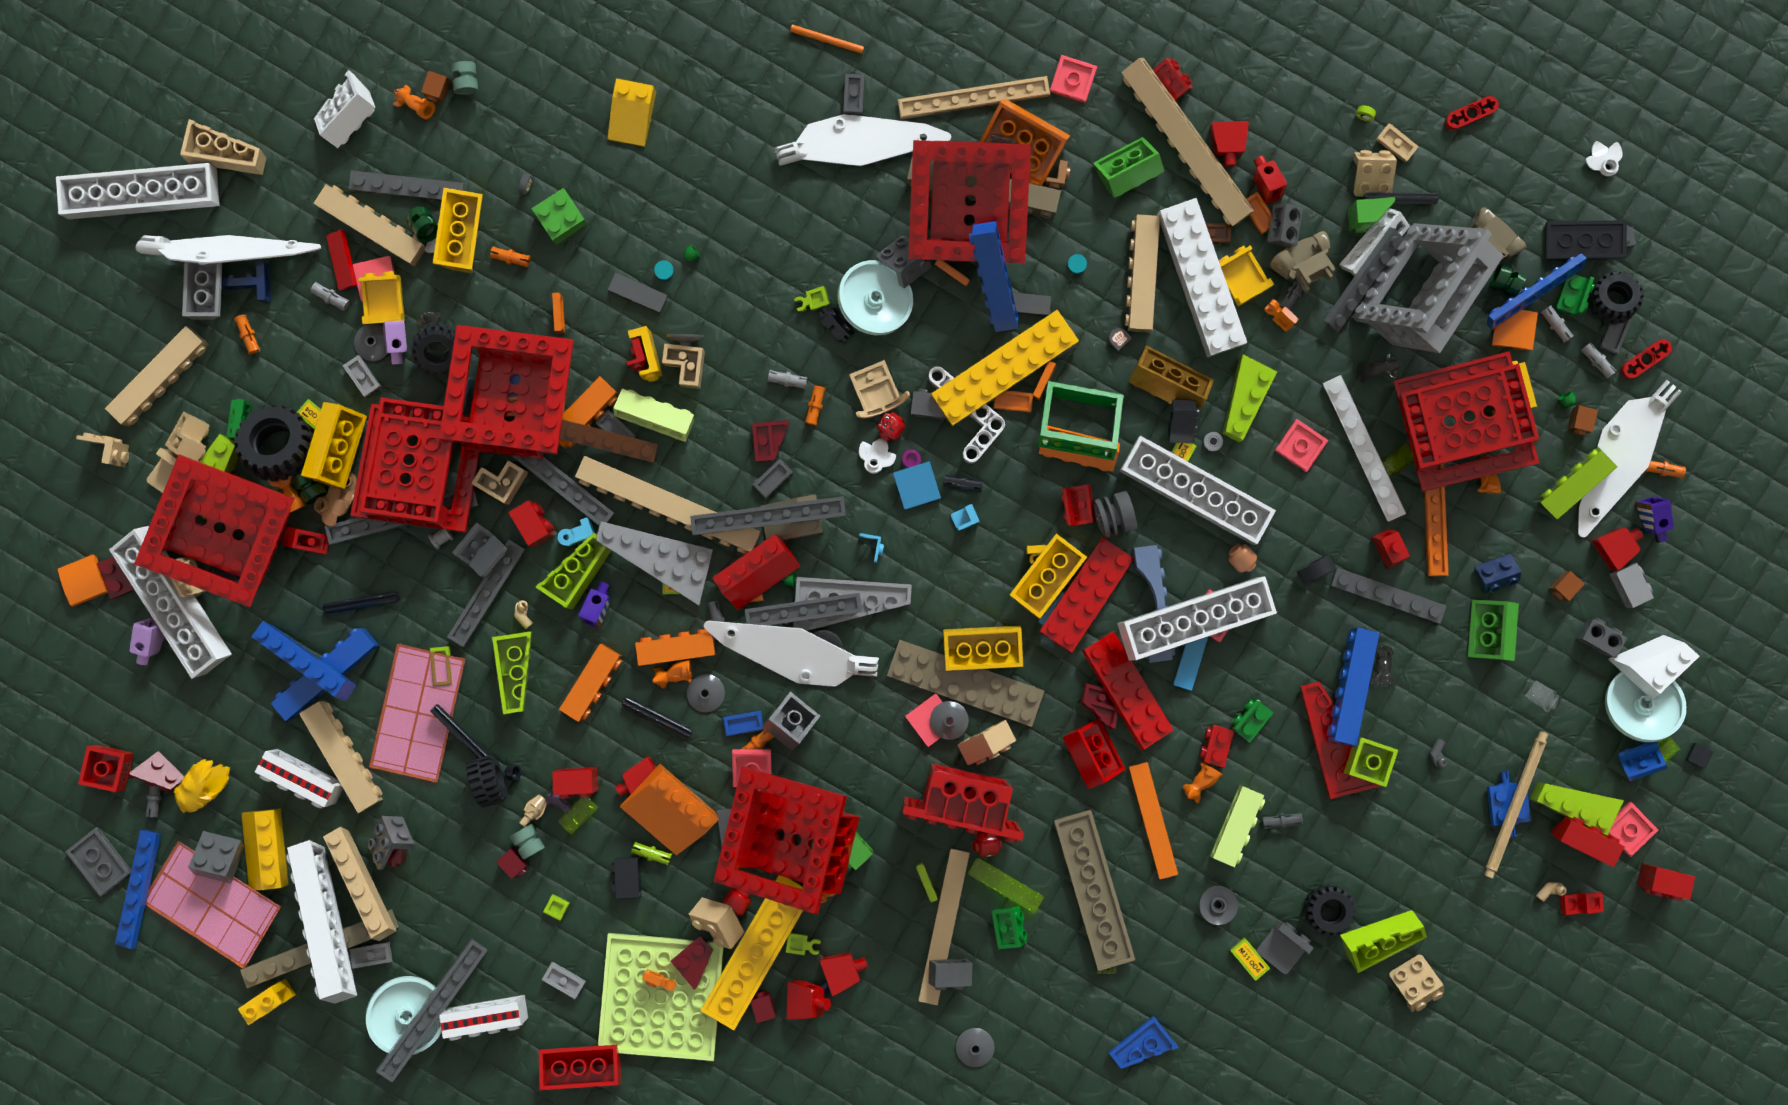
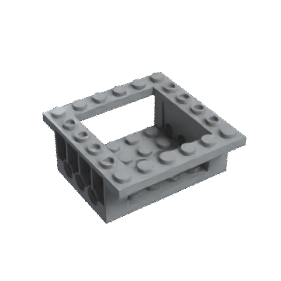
[1352,223,1503,353]

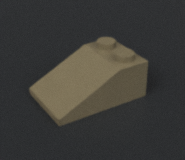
[760,494,823,541]

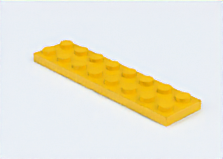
[931,310,1079,426]
[700,875,803,1030]

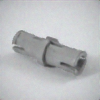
[310,282,350,311]
[1540,305,1574,343]
[1581,342,1617,379]
[768,370,808,389]

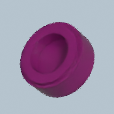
[902,450,921,468]

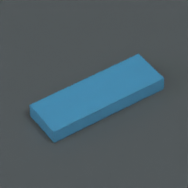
[1173,636,1208,691]

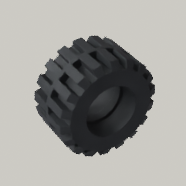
[1589,271,1644,324]
[412,322,456,375]
[466,754,507,808]
[1303,884,1357,936]

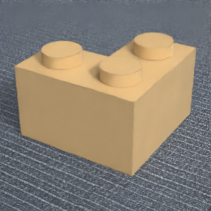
[662,344,705,389]
[165,411,210,461]
[471,461,529,505]
[957,720,1016,765]
[688,897,744,949]

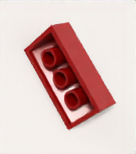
[713,534,801,610]
[539,1045,622,1090]

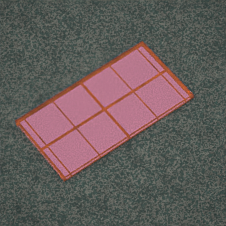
[369,643,465,782]
[145,841,281,969]

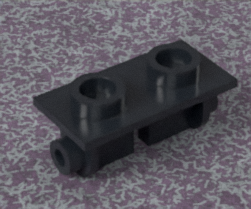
[818,306,855,344]

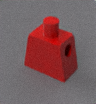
[1209,121,1249,167]
[1253,156,1287,205]
[1591,527,1644,571]
[1371,529,1410,570]
[616,756,656,797]
[820,952,868,996]
[787,979,831,1020]

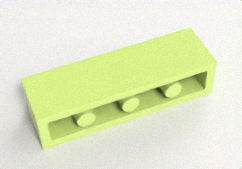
[613,389,694,442]
[1210,785,1265,867]

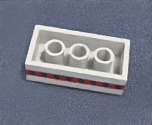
[255,749,343,808]
[439,995,528,1041]

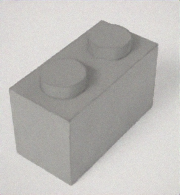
[1609,563,1654,608]

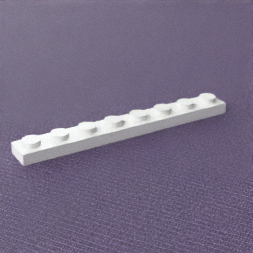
[1323,375,1406,522]

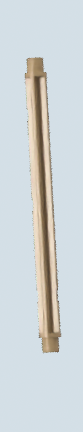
[1485,731,1548,879]

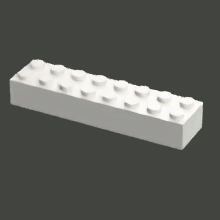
[56,163,220,219]
[1157,198,1247,358]
[1119,436,1276,545]
[109,526,232,679]
[1117,576,1277,661]
[287,840,357,1003]

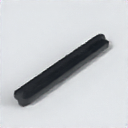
[1363,192,1439,204]
[323,592,399,614]
[622,696,693,738]
[430,704,490,758]

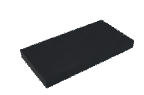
[1545,220,1627,260]

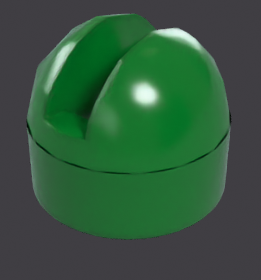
[684,244,700,261]
[1558,391,1576,407]
[782,571,796,586]

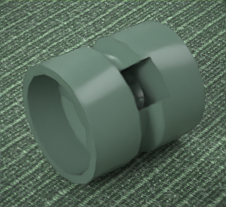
[451,61,478,95]
[510,824,545,860]

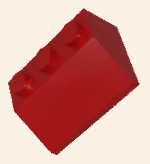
[1062,718,1125,789]
[1550,817,1625,867]

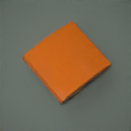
[1492,307,1538,351]
[58,554,108,607]

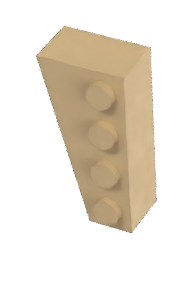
[180,119,267,175]

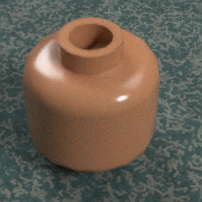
[1228,544,1257,572]

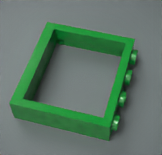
[1037,381,1123,461]

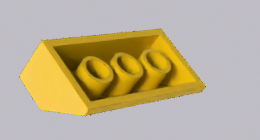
[433,188,483,273]
[1010,534,1087,619]
[943,626,1023,671]
[241,808,288,890]

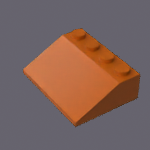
[980,98,1070,186]
[620,764,719,856]

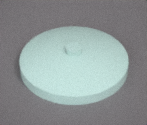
[838,260,913,335]
[1605,672,1686,742]
[365,976,446,1055]

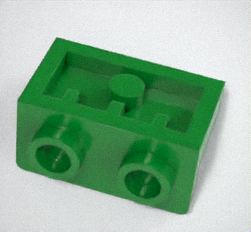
[1554,274,1594,317]
[226,399,252,439]
[1231,698,1273,743]
[992,905,1027,949]

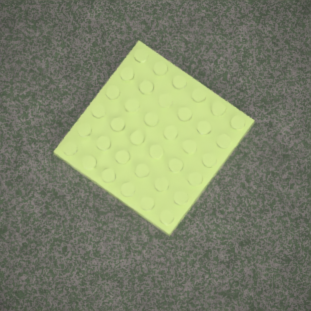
[598,933,724,1061]

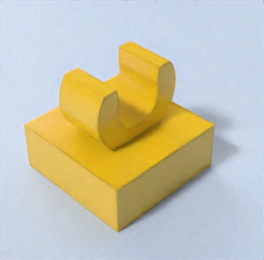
[1026,545,1046,564]

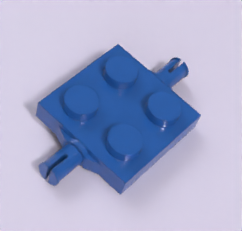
[1487,771,1531,837]

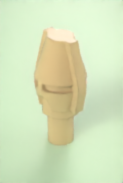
[519,794,548,827]

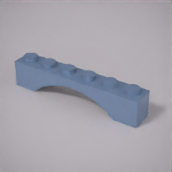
[1132,545,1175,663]

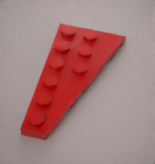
[1300,682,1380,799]

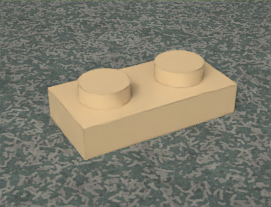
[1375,123,1419,163]

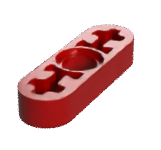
[1445,96,1499,131]
[1620,339,1672,379]

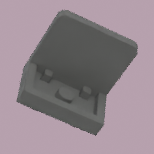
[876,236,932,288]
[452,523,507,578]
[368,816,414,870]
[1256,920,1313,974]

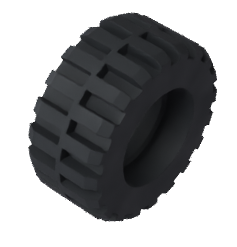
[234,404,313,482]

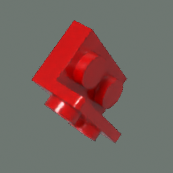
[1153,58,1193,101]
[626,338,649,372]
[1199,724,1234,768]

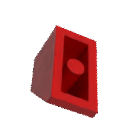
[281,527,329,555]

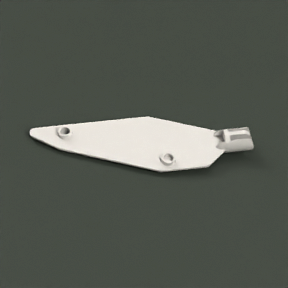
[774,114,951,166]
[136,235,321,265]
[1578,380,1682,537]
[704,621,879,687]

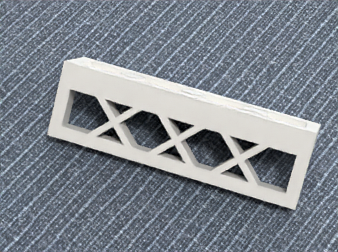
[1339,208,1410,277]

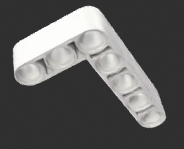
[928,367,1005,464]

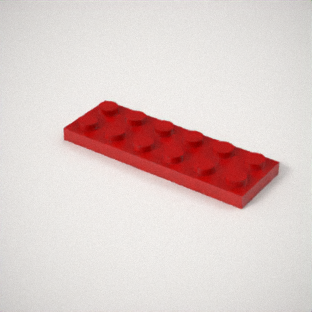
[1039,537,1134,654]
[1082,631,1173,750]

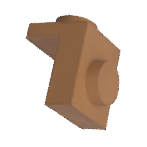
[1044,160,1070,190]

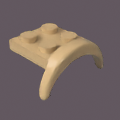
[849,360,910,419]

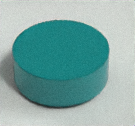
[1067,254,1087,274]
[654,260,674,281]

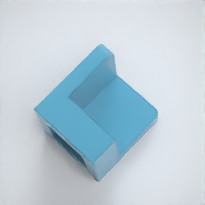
[951,504,980,532]

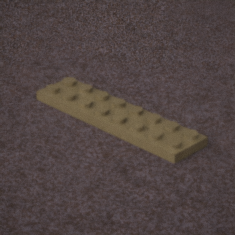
[887,640,1044,727]
[1054,809,1135,971]

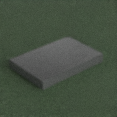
[65,827,131,897]

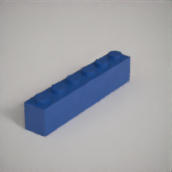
[969,221,1019,332]
[252,621,357,702]
[1327,627,1379,747]
[270,628,379,721]

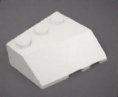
[314,70,376,148]
[1608,635,1700,700]

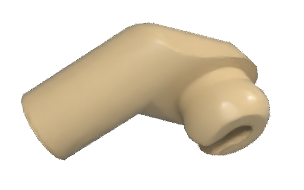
[514,600,533,629]
[1536,882,1567,902]

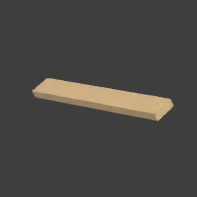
[898,76,1050,119]
[918,848,970,1005]

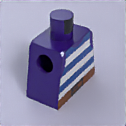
[1635,496,1674,543]
[578,582,611,629]

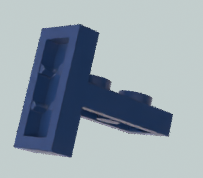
[221,261,271,303]

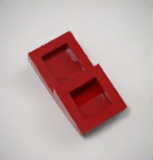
[1560,892,1604,915]

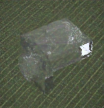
[1525,681,1559,713]

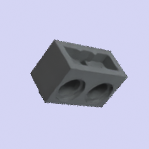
[1267,203,1303,248]
[1576,617,1627,658]

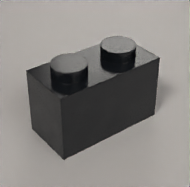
[1168,400,1200,443]
[611,856,642,898]

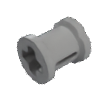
[428,529,454,550]

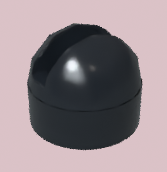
[504,765,521,780]

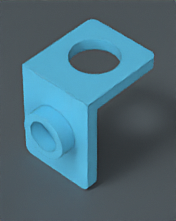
[859,533,884,563]

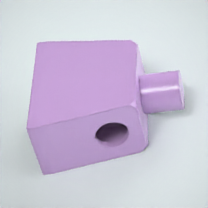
[383,321,407,364]
[130,618,164,665]

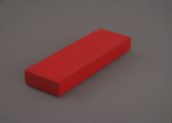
[326,230,357,291]

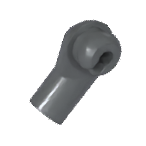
[1430,738,1447,768]

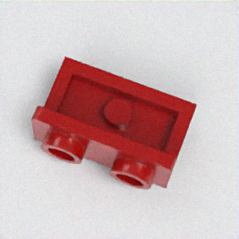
[1061,484,1096,526]

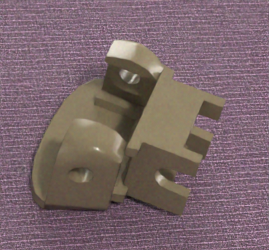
[1469,207,1527,261]
[1270,231,1335,294]

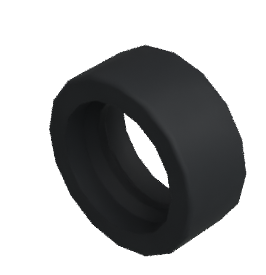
[1297,555,1336,585]

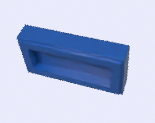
[723,711,764,736]

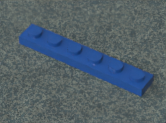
[1487,253,1587,330]
[115,830,161,949]

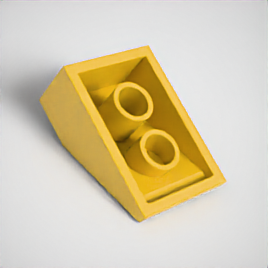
[608,78,656,147]

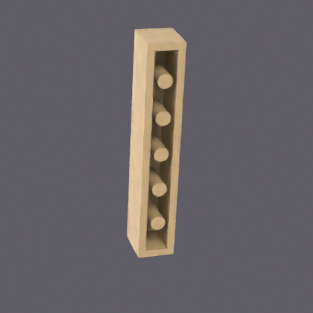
[314,184,426,267]
[1125,214,1160,333]
[105,326,209,427]
[299,701,383,813]
[323,827,396,941]

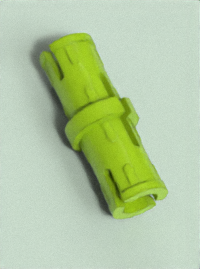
[631,842,672,866]

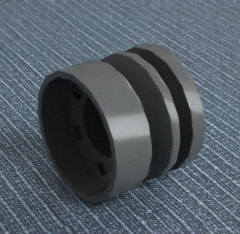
[1094,491,1137,538]

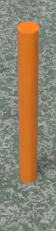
[790,24,864,54]

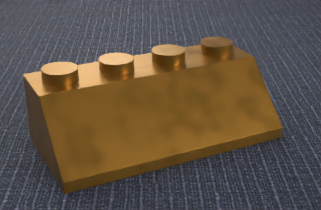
[1128,345,1214,410]

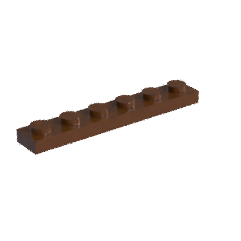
[541,420,658,463]

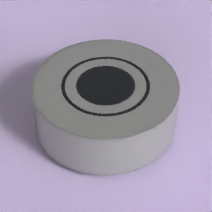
[1203,432,1223,452]

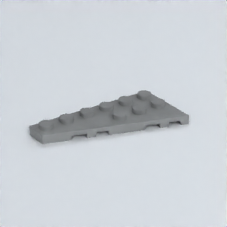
[596,521,713,605]
[793,577,912,631]

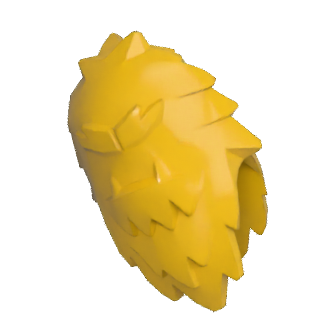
[174,759,230,813]

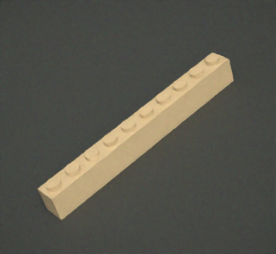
[1121,58,1255,226]
[575,456,762,554]

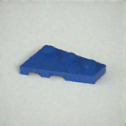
[1108,1016,1179,1069]

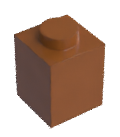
[421,71,451,104]
[1568,405,1598,436]
[1549,571,1585,601]

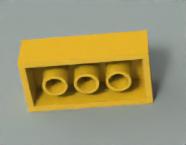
[301,402,367,489]

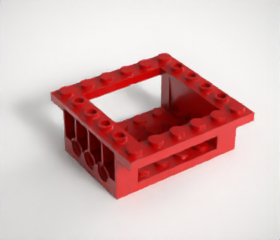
[909,140,1031,264]
[439,325,574,460]
[1393,351,1539,492]
[350,397,481,533]
[134,454,295,607]
[902,763,1024,843]
[713,767,860,914]

